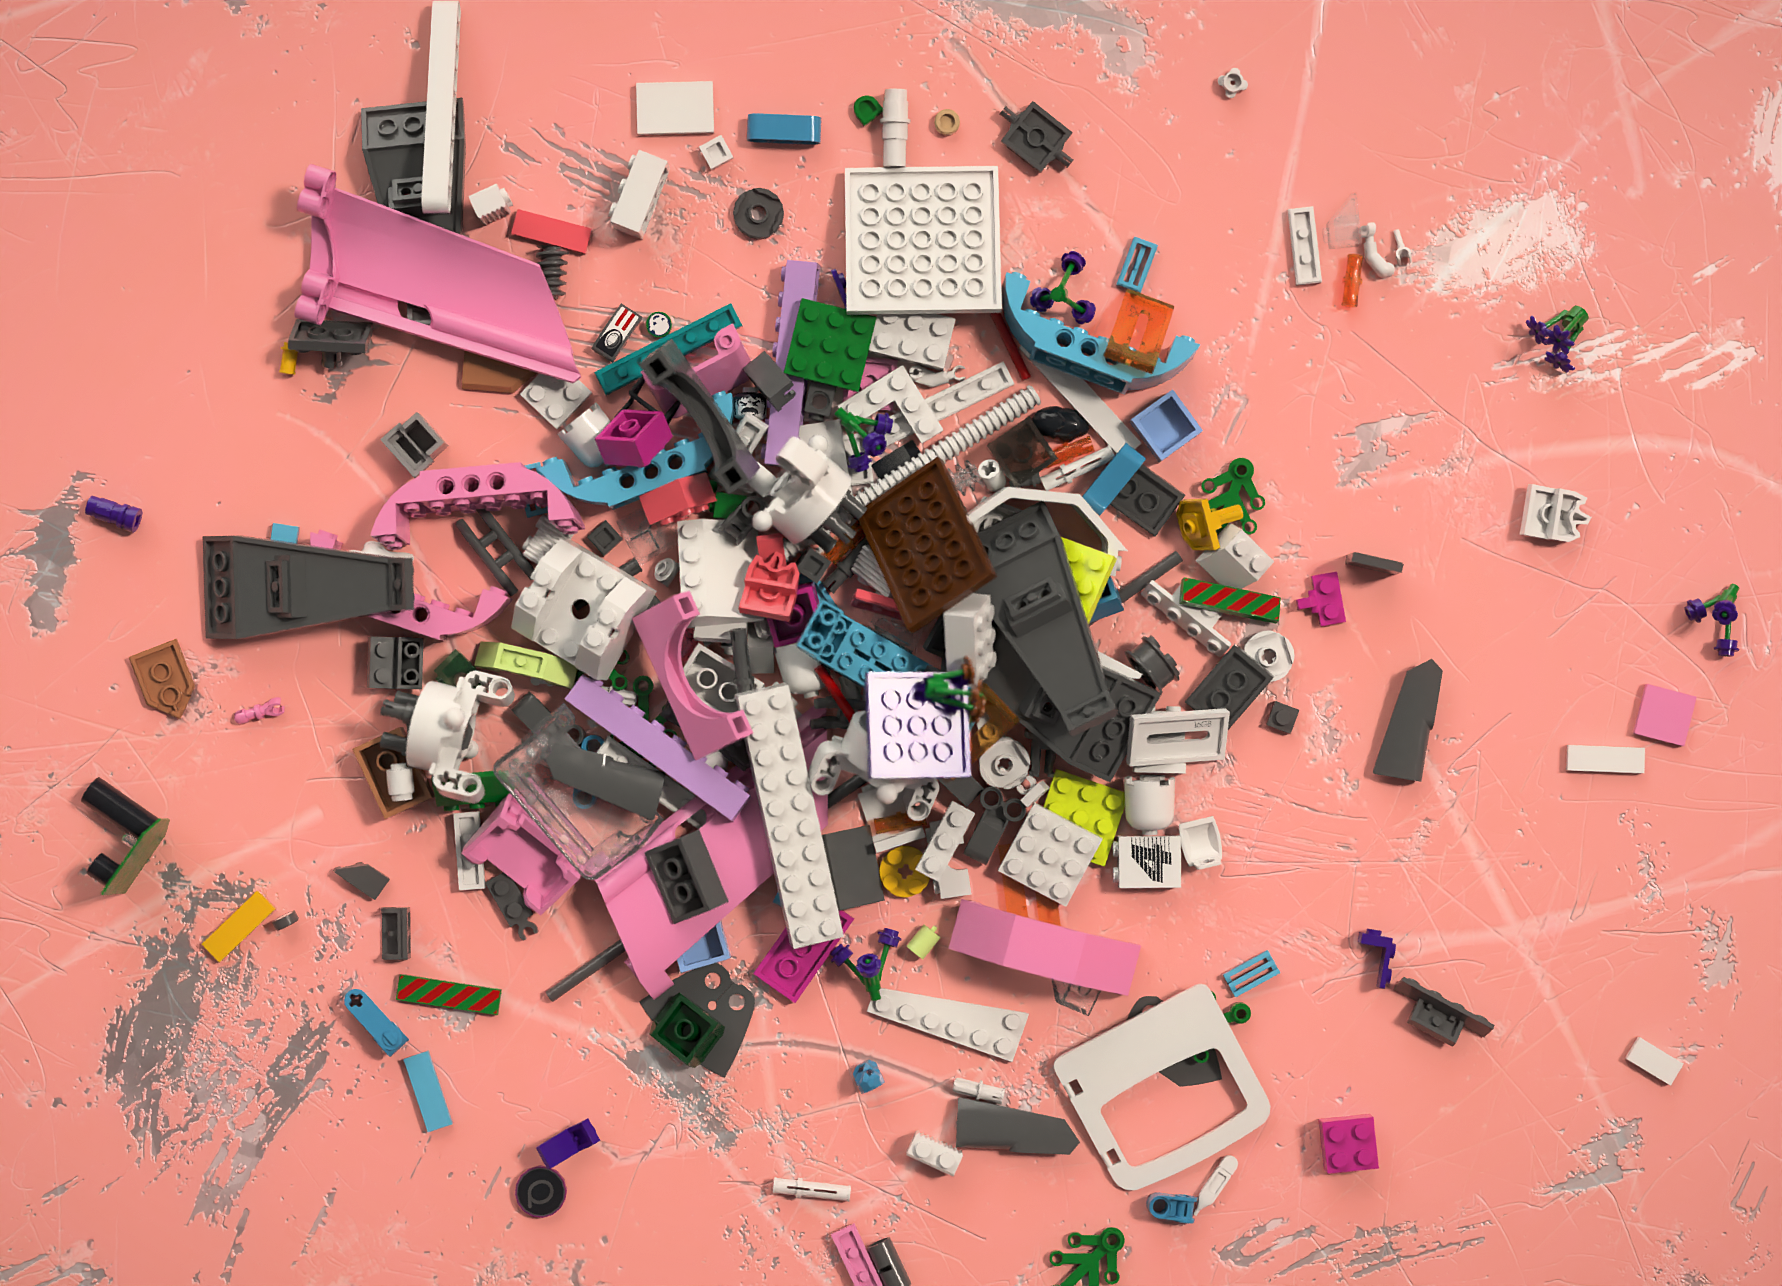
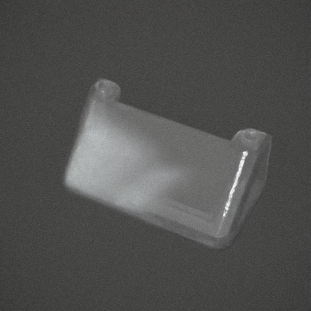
[493,702,664,880]

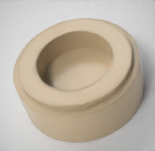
[934,109,960,136]

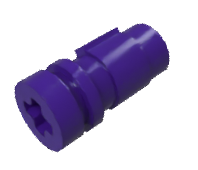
[85,495,143,533]

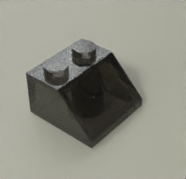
[986,417,1058,488]

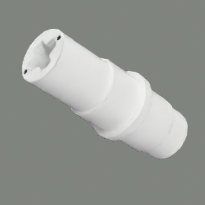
[880,88,911,167]

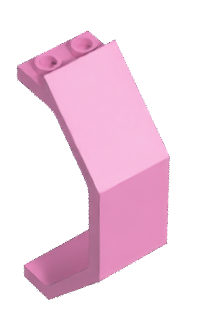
[949,899,1141,996]

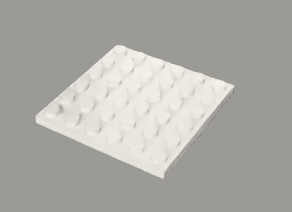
[845,166,1002,315]

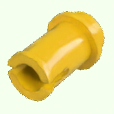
[279,342,298,375]

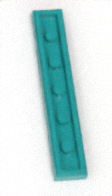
[594,303,743,396]

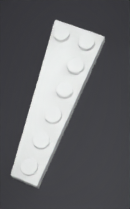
[867,988,1029,1062]

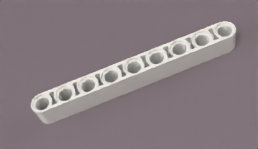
[422,0,461,213]

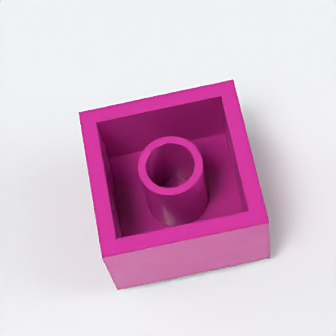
[595,409,673,468]
[767,581,820,648]
[1318,1114,1379,1174]

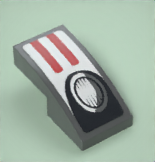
[591,303,642,363]

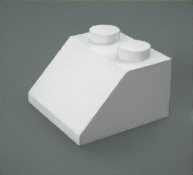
[1196,523,1275,589]

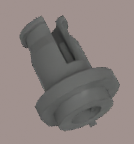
[1024,728,1056,777]

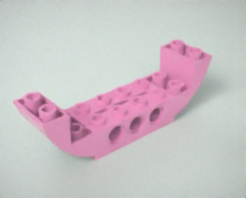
[371,462,585,550]
[310,529,513,641]

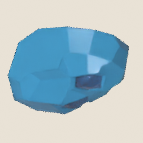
[853,1060,885,1094]

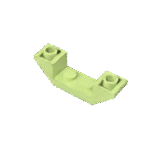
[474,641,578,689]

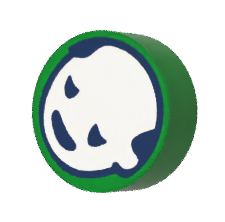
[646,312,672,338]

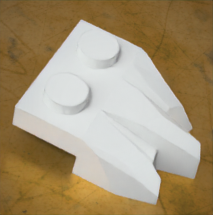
[1520,484,1592,542]

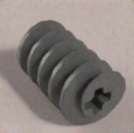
[536,245,569,300]

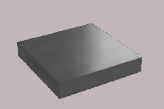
[1345,552,1404,575]

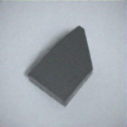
[333,862,390,900]

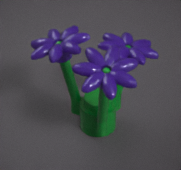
[1526,305,1589,373]

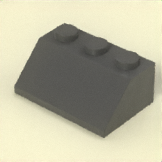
[644,830,729,924]

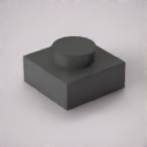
[1266,701,1299,734]

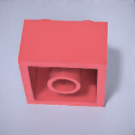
[639,472,717,527]

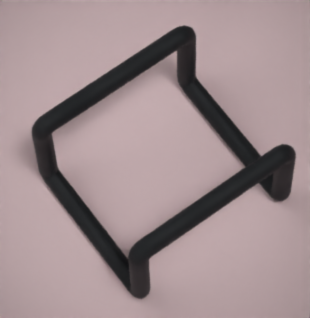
[614,376,681,425]

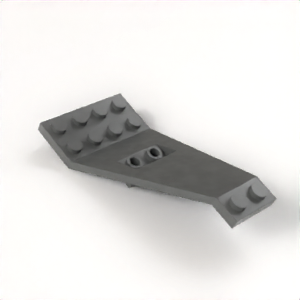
[361,97,466,325]
[974,501,1119,737]
[202,535,415,639]
[922,612,1162,782]

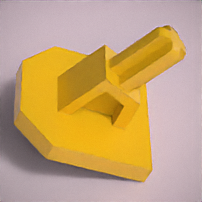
[1176,499,1243,550]

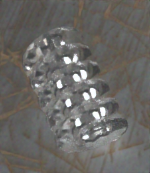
[947,459,985,496]

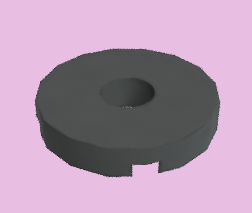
[733,188,784,240]

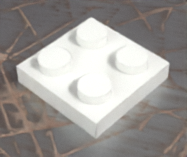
[520,373,592,430]

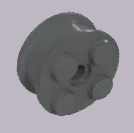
[1124,635,1180,694]

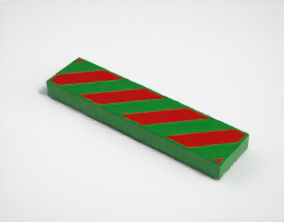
[1179,577,1281,624]
[396,974,502,1015]

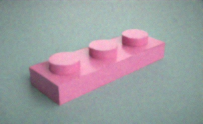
[831,1223,884,1286]

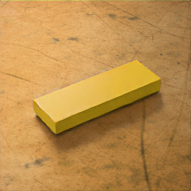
[202,890,276,963]

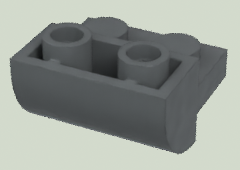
[367,636,424,689]

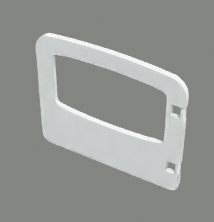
[1054,983,1271,1191]

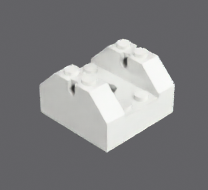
[511,538,657,680]

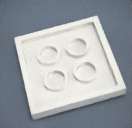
[998,802,1103,907]

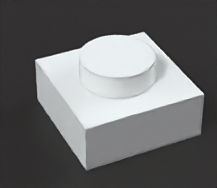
[699,135,734,171]

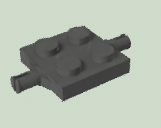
[999,101,1074,174]

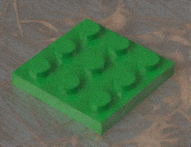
[784,298,877,392]

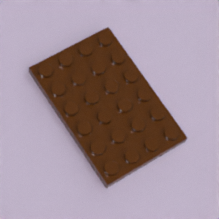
[858,456,997,634]

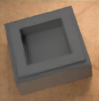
[587,520,623,556]

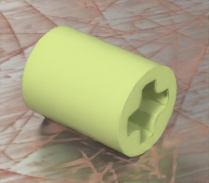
[906,924,941,959]

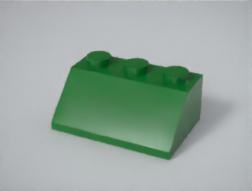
[431,769,516,811]

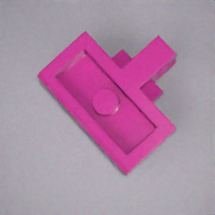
[1296,571,1346,626]

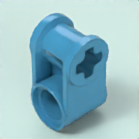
[1146,1192,1198,1224]

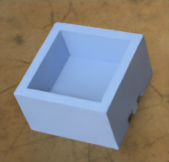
[1129,389,1203,463]
[677,921,732,973]

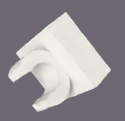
[1016,775,1050,807]

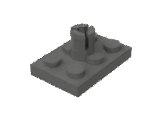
[288,319,373,368]

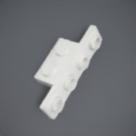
[1141,580,1232,657]

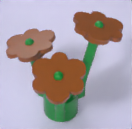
[925,656,985,724]

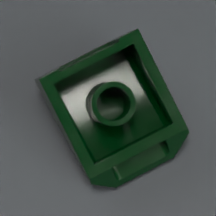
[649,993,725,1068]

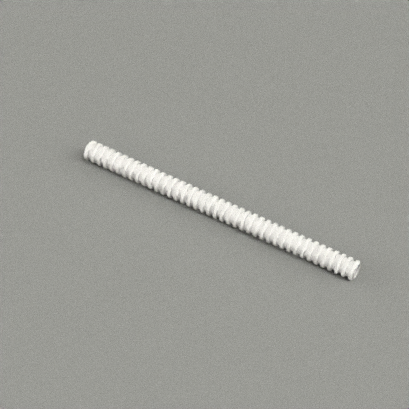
[783,385,1041,562]

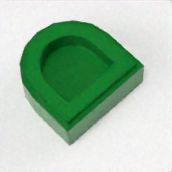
[854,95,883,127]

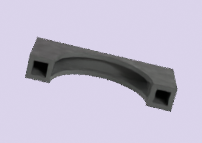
[639,339,760,494]

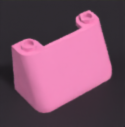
[641,324,751,418]
[462,793,586,916]

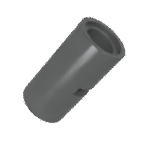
[867,1237,912,1286]

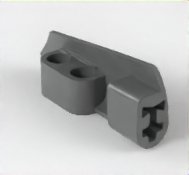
[1373,658,1443,782]
[543,743,665,820]
[956,1097,1080,1155]

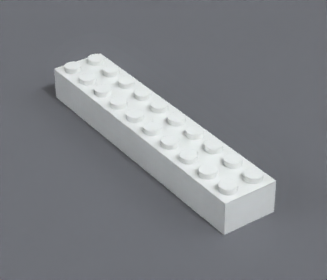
[734,682,844,949]

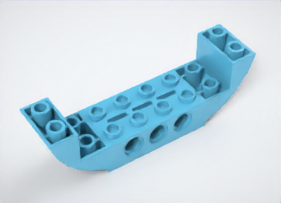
[1001,272,1200,395]
[538,391,734,510]
[796,599,989,732]

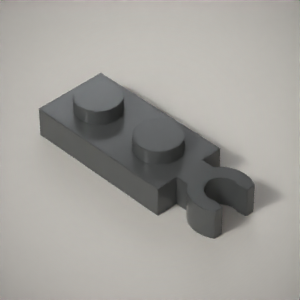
[485,872,539,941]

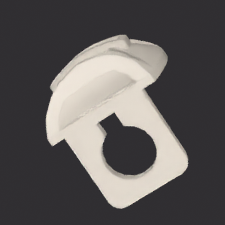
[1179,816,1222,870]

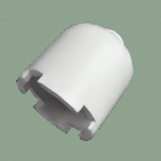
[557,403,611,468]
[774,643,831,699]
[1124,774,1175,835]

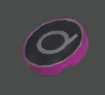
[515,1165,567,1218]

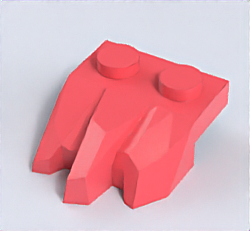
[739,551,800,622]

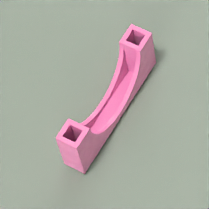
[632,591,753,761]

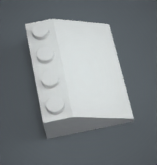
[677,519,764,628]

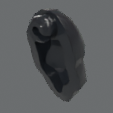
[1032,406,1090,443]

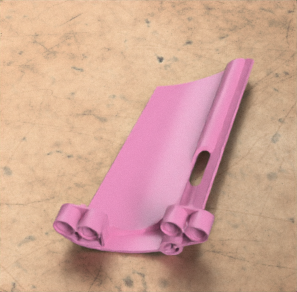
[294,164,581,384]
[584,706,828,1000]

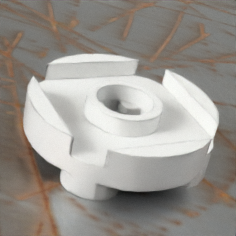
[1244,631,1295,682]
[978,736,1030,789]

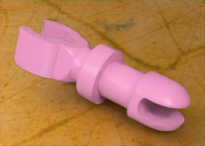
[234,697,284,724]

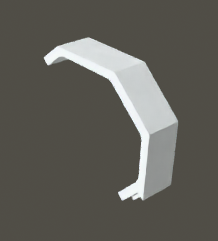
[968,487,1128,576]

